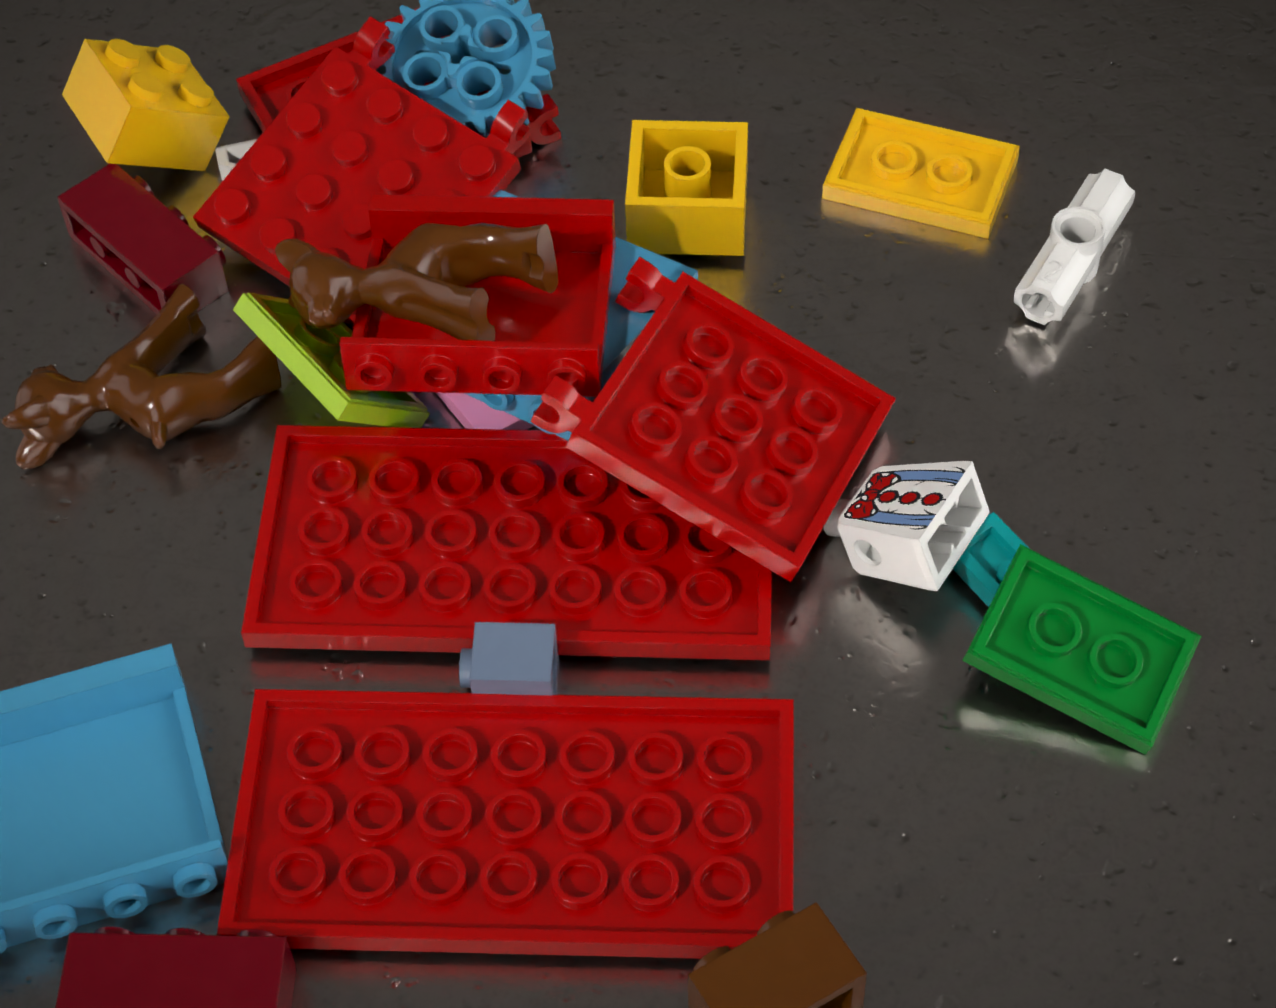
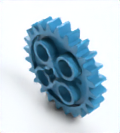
[376,0,556,138]

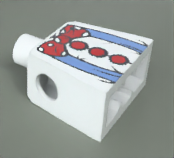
[823,461,990,591]

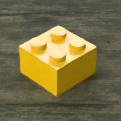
[62,39,230,171]
[625,120,748,256]

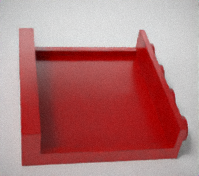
[339,194,616,397]

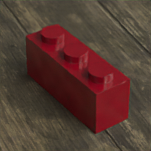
[57,163,229,314]
[55,927,297,1008]

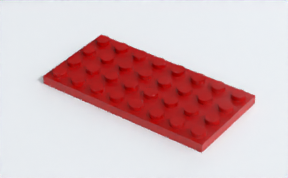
[241,425,772,660]
[216,689,794,959]

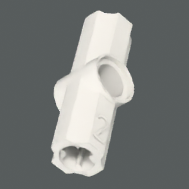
[1014,168,1135,325]

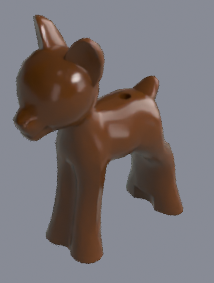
[275,223,559,341]
[1,284,282,469]

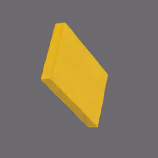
[822,108,1020,239]

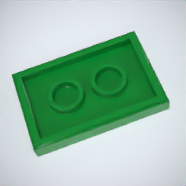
[962,544,1202,755]

